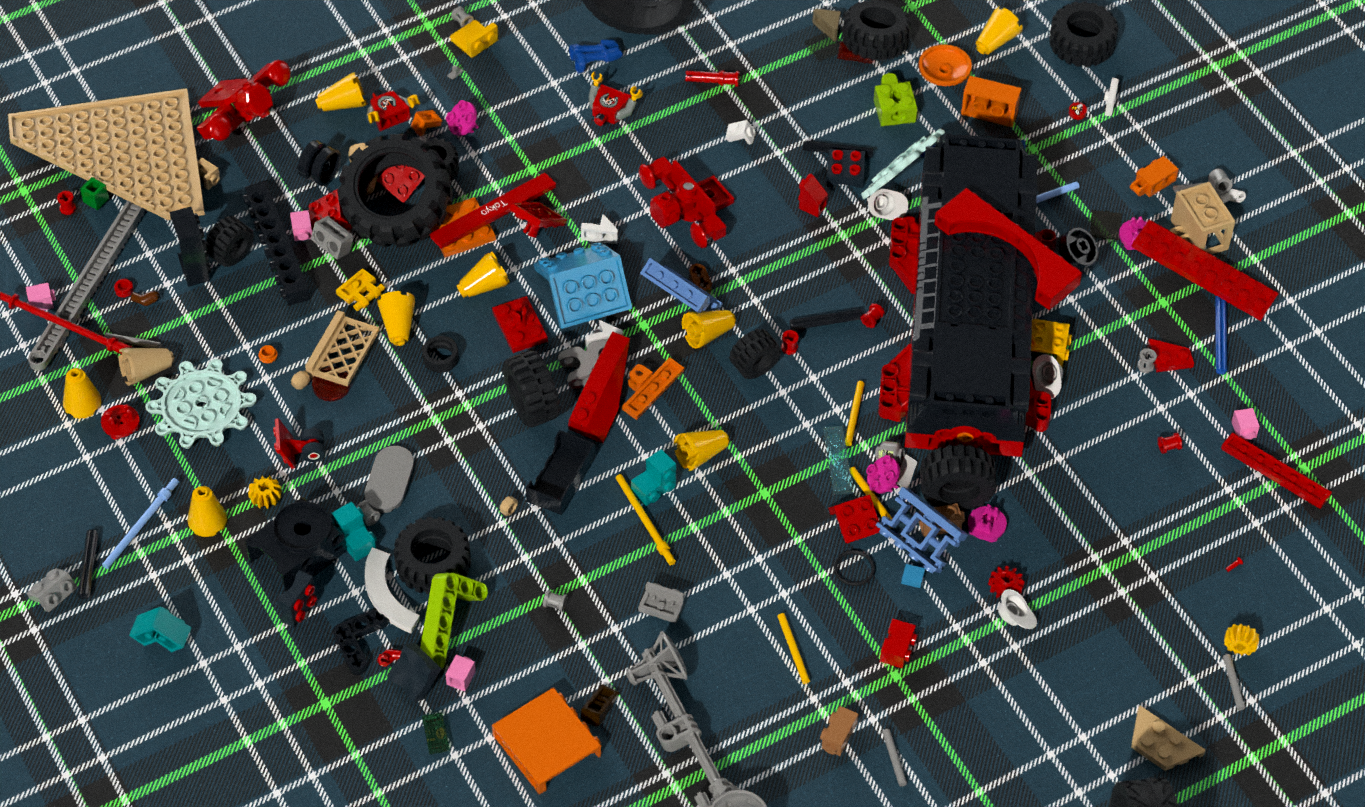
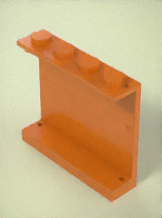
[492,688,602,795]

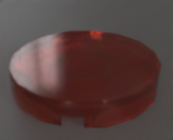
[312,367,351,401]

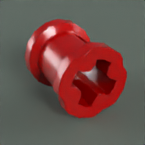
[57,191,76,215]
[861,304,885,328]
[781,330,799,355]
[1157,433,1182,454]

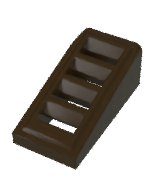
[581,684,619,727]

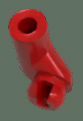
[377,649,401,667]

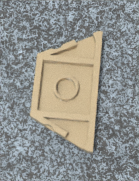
[1131,706,1205,771]

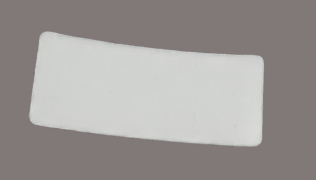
[897,455,917,488]

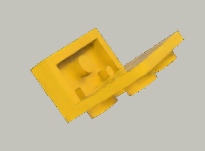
[450,20,498,58]
[1031,319,1072,368]

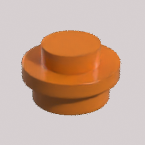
[258,345,278,363]

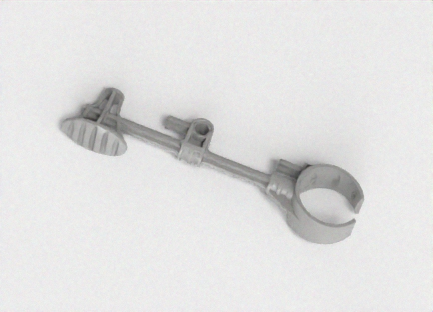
[626,631,767,807]

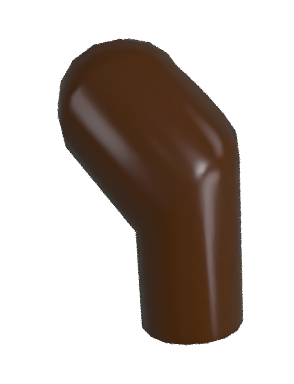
[130,291,160,306]

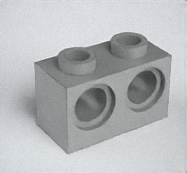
[311,216,354,259]

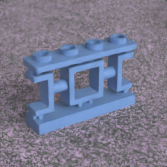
[640,258,723,313]
[876,487,968,573]

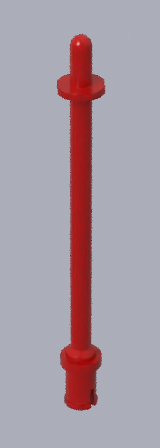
[0,292,132,354]

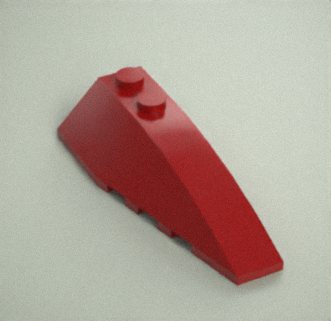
[568,331,630,443]

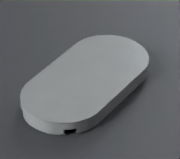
[365,446,414,513]

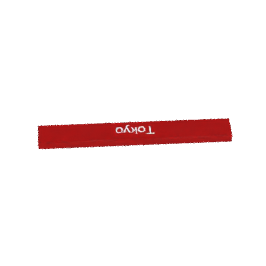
[430,173,556,249]

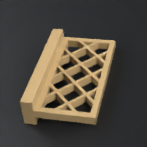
[305,310,380,387]

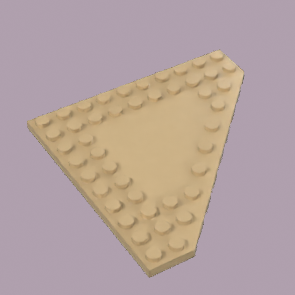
[8,88,205,220]

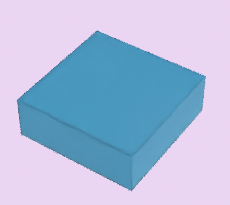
[901,564,925,588]

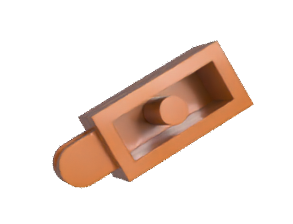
[1130,156,1179,197]

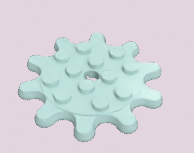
[861,129,945,199]
[145,359,257,449]

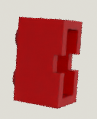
[879,619,918,669]

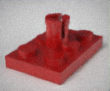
[509,202,568,238]
[492,296,548,353]

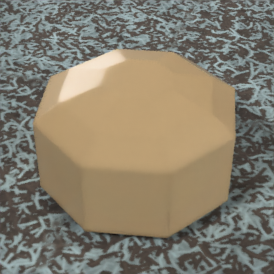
[291,371,310,390]
[500,496,518,516]

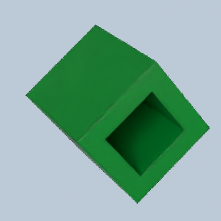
[80,177,109,210]

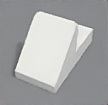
[581,214,618,244]
[585,321,623,351]

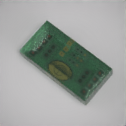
[422,712,450,755]

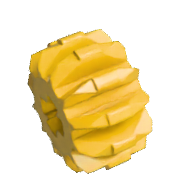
[248,476,282,509]
[1224,623,1259,656]

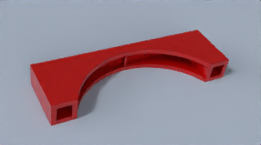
[934,188,1082,310]

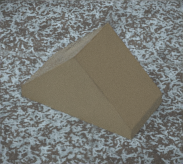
[812,9,841,42]

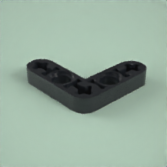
[333,609,389,675]

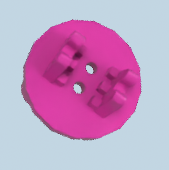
[446,100,478,136]
[1119,217,1147,250]
[866,455,900,494]
[967,504,1007,542]

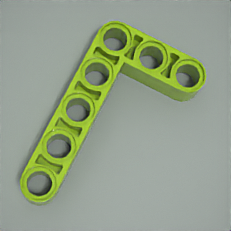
[420,573,488,669]

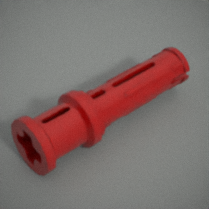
[685,70,740,87]

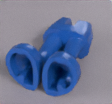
[569,40,623,74]

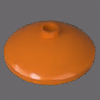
[919,45,972,86]

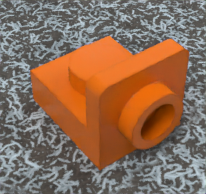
[411,110,443,136]

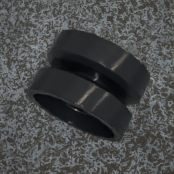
[297,140,341,186]
[1050,227,1098,271]

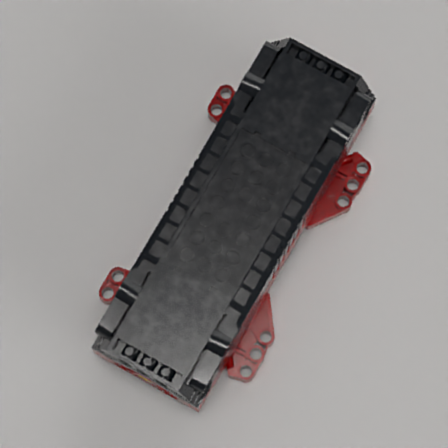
[878,134,1056,457]

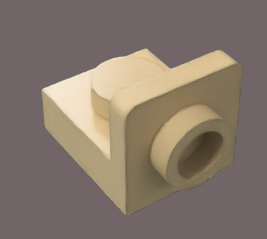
[197,158,220,190]

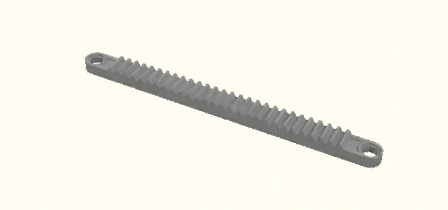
[28,200,147,371]

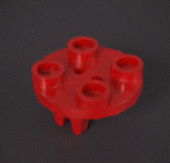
[101,404,140,440]

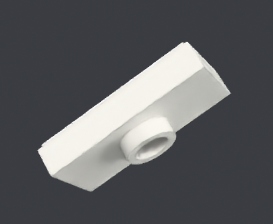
[1104,78,1119,116]

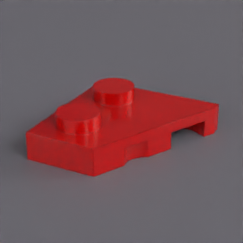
[1147,339,1194,372]

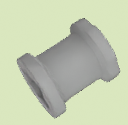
[451,6,474,27]
[1137,348,1157,373]
[356,500,381,526]
[543,590,568,612]

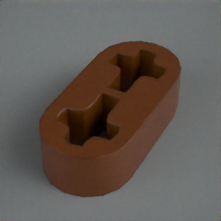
[689,264,712,294]

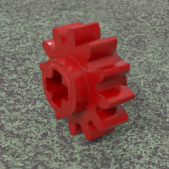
[988,566,1024,598]

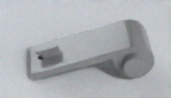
[1173,169,1232,195]

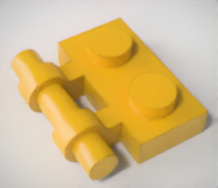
[336,268,385,311]

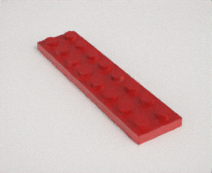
[1131,219,1279,321]

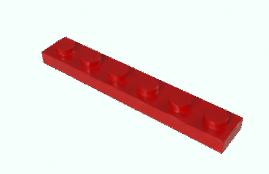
[1221,432,1332,509]

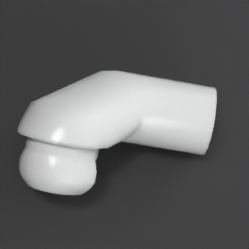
[1219,189,1246,203]

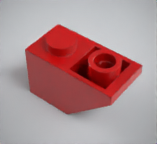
[798,174,828,217]

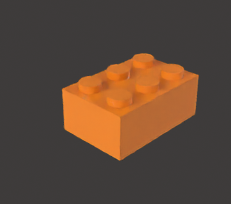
[961,75,1021,127]

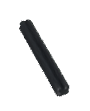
[802,141,874,158]
[789,309,863,330]
[78,529,98,599]

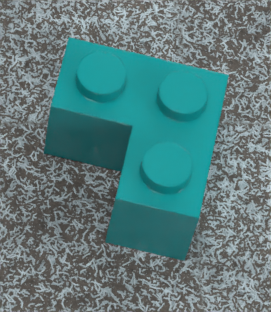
[631,449,676,506]
[331,501,376,562]
[129,606,191,652]

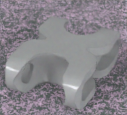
[558,339,608,389]

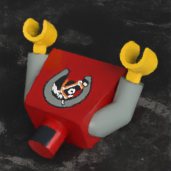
[589,72,643,126]
[366,90,420,131]

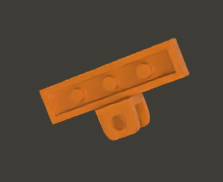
[622,357,684,420]

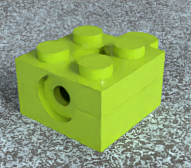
[874,73,917,126]

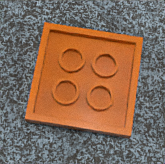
[431,197,496,258]

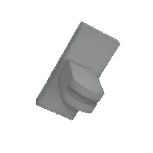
[447,65,463,80]

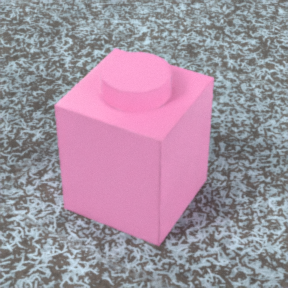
[290,210,312,241]
[26,283,56,310]
[1232,408,1260,440]
[446,655,476,691]

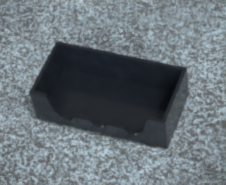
[169,207,212,287]
[525,430,595,515]

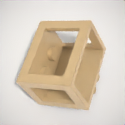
[1170,182,1235,255]

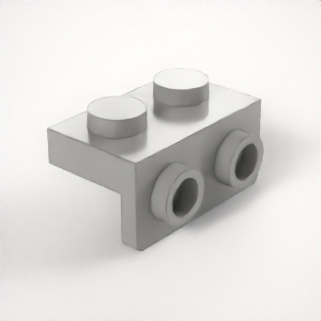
[26,568,77,612]
[638,582,685,623]

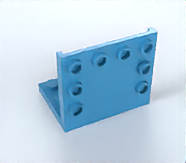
[533,243,632,329]

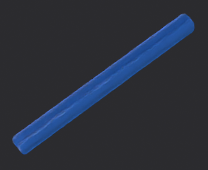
[1215,295,1227,375]

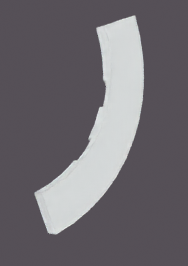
[365,547,420,633]

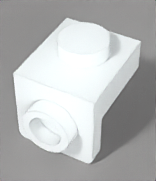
[725,120,756,144]

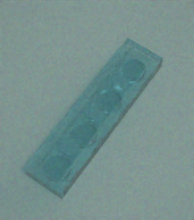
[823,426,853,495]

